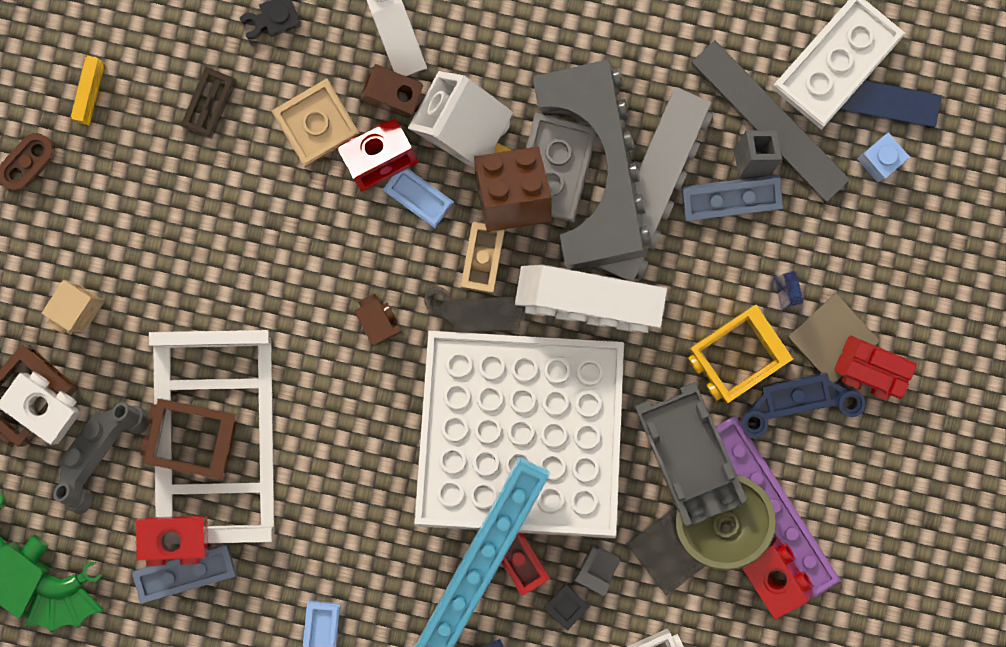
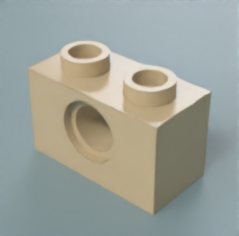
[461,221,505,294]
[42,280,105,335]

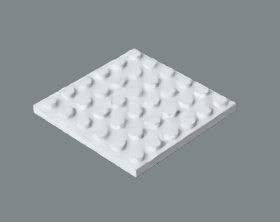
[415,331,624,538]

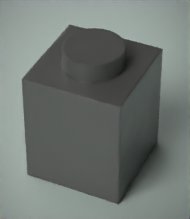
[734,130,782,178]

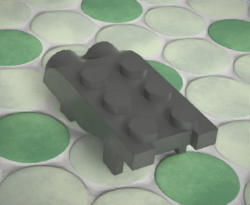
[635,382,748,526]

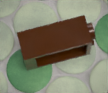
[0,344,78,447]
[140,398,239,480]

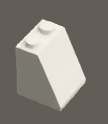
[407,71,513,167]

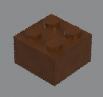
[474,146,552,232]

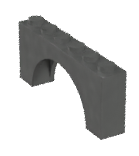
[533,59,652,271]

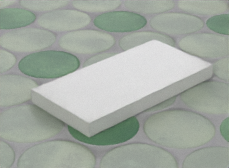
[772,0,906,130]

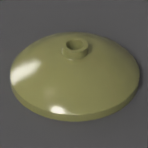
[676,475,776,571]

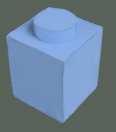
[857,132,910,183]

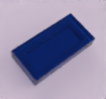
[774,271,804,309]

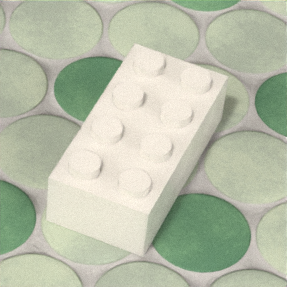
[515,265,667,333]

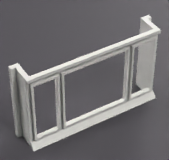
[149,330,275,544]

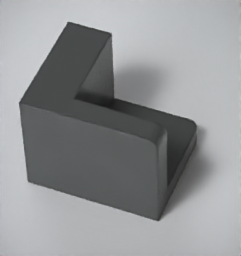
[574,543,620,597]

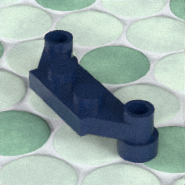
[740,372,866,437]

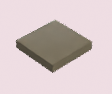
[787,293,880,383]

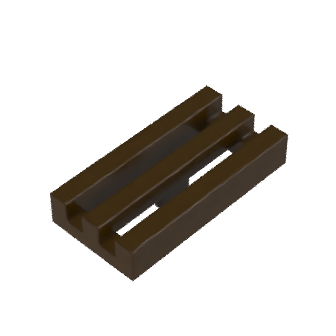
[180,66,237,139]

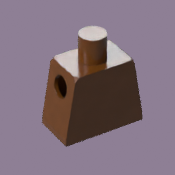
[359,64,425,118]

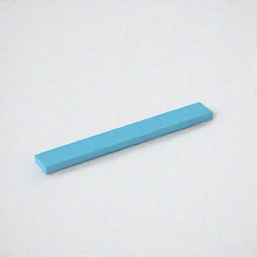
[414,457,550,647]

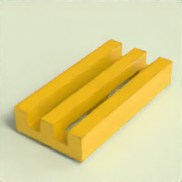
[71,56,105,126]

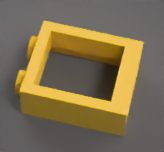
[688,305,793,403]

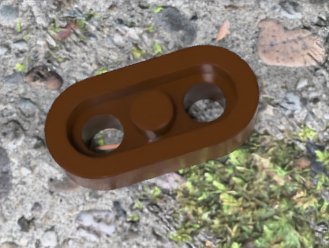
[0,133,55,191]

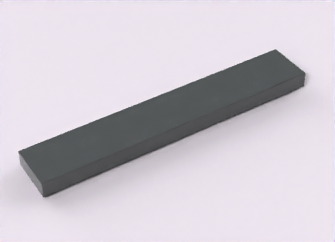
[691,40,850,203]

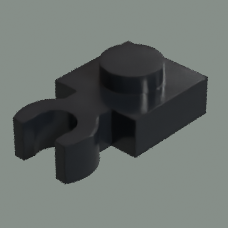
[240,0,301,40]

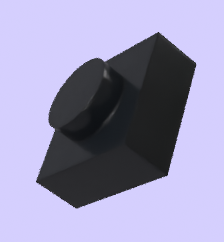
[544,583,590,631]

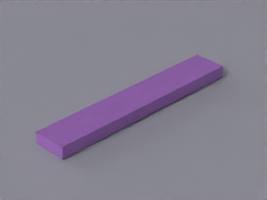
[716,415,841,598]

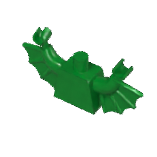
[0,493,103,632]

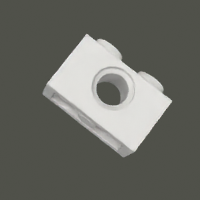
[0,372,81,445]

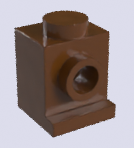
[354,294,403,346]

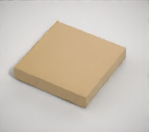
[271,78,360,168]

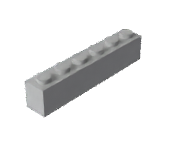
[595,87,713,282]

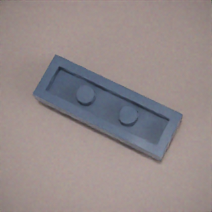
[681,174,783,221]
[132,544,237,604]

